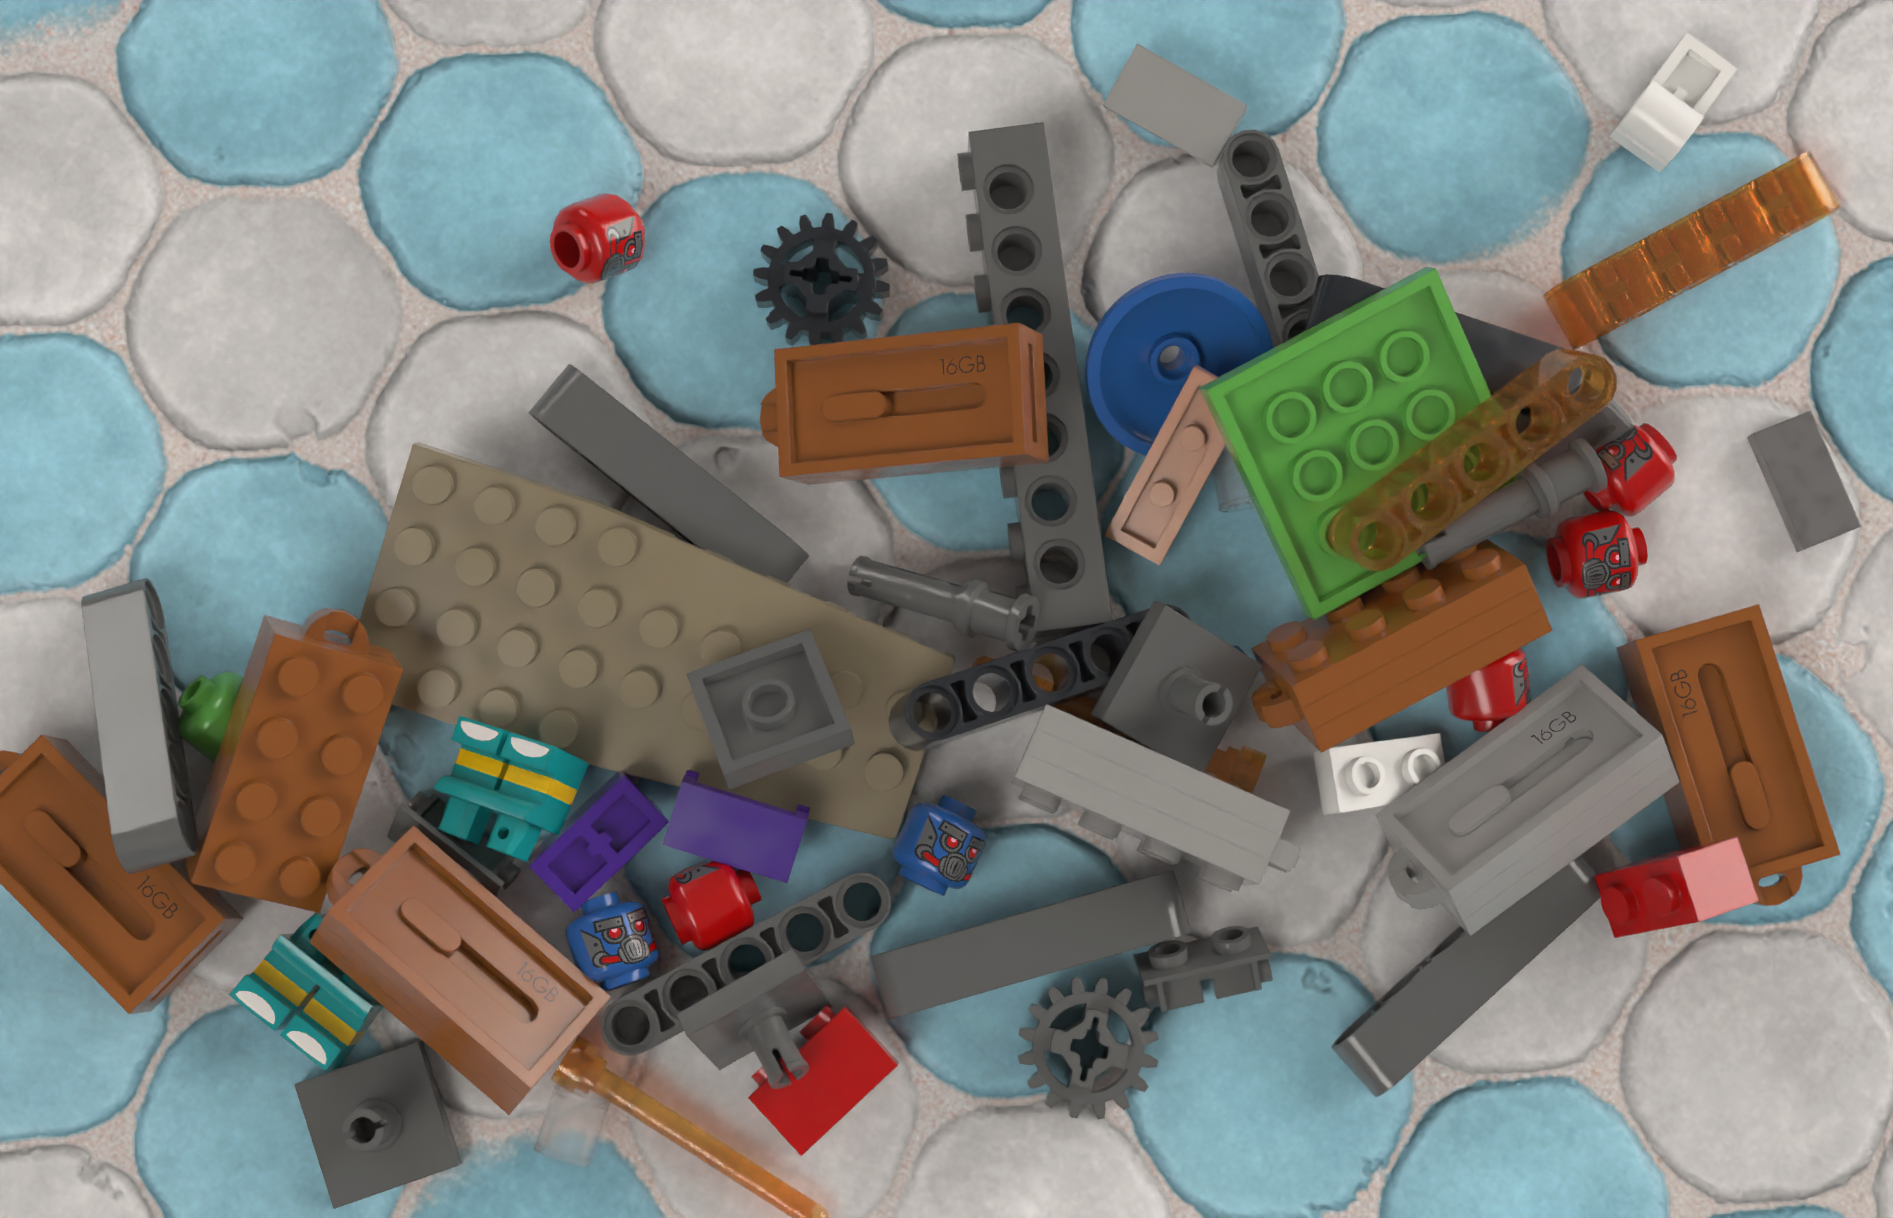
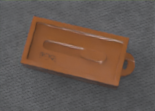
[760,323,1049,485]
[1251,539,1553,753]
[1616,604,1841,906]
[183,608,403,913]
[0,734,244,1014]
[310,825,611,1115]

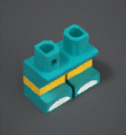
[433,715,589,862]
[229,912,383,1071]

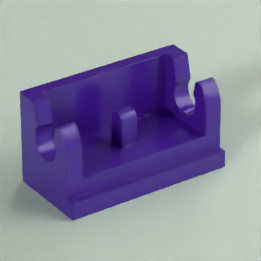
[663,769,810,883]
[528,770,669,912]

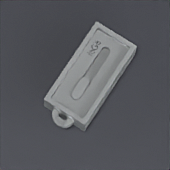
[1376,665,1680,936]
[1011,704,1301,892]

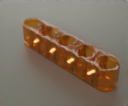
[1542,151,1842,351]
[1329,349,1617,571]

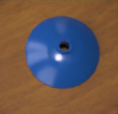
[1085,273,1273,456]

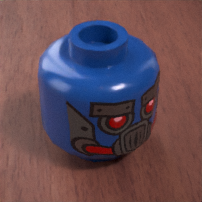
[893,795,987,896]
[565,892,659,992]

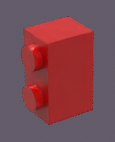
[1594,837,1759,938]
[748,1005,899,1156]

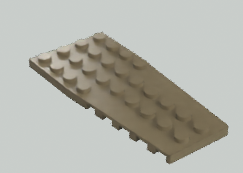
[359,442,956,839]

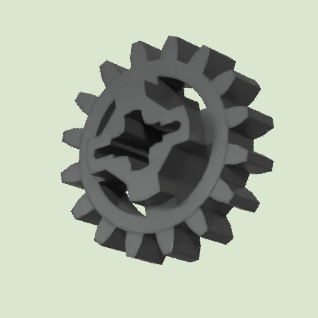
[1018,977,1159,1119]

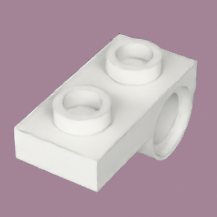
[1609,32,1738,173]
[1313,733,1445,816]

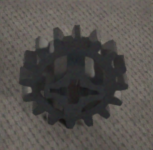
[753,213,890,346]

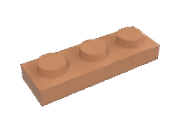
[1104,365,1226,566]

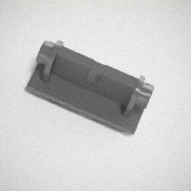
[387,791,522,897]
[1133,926,1273,1013]

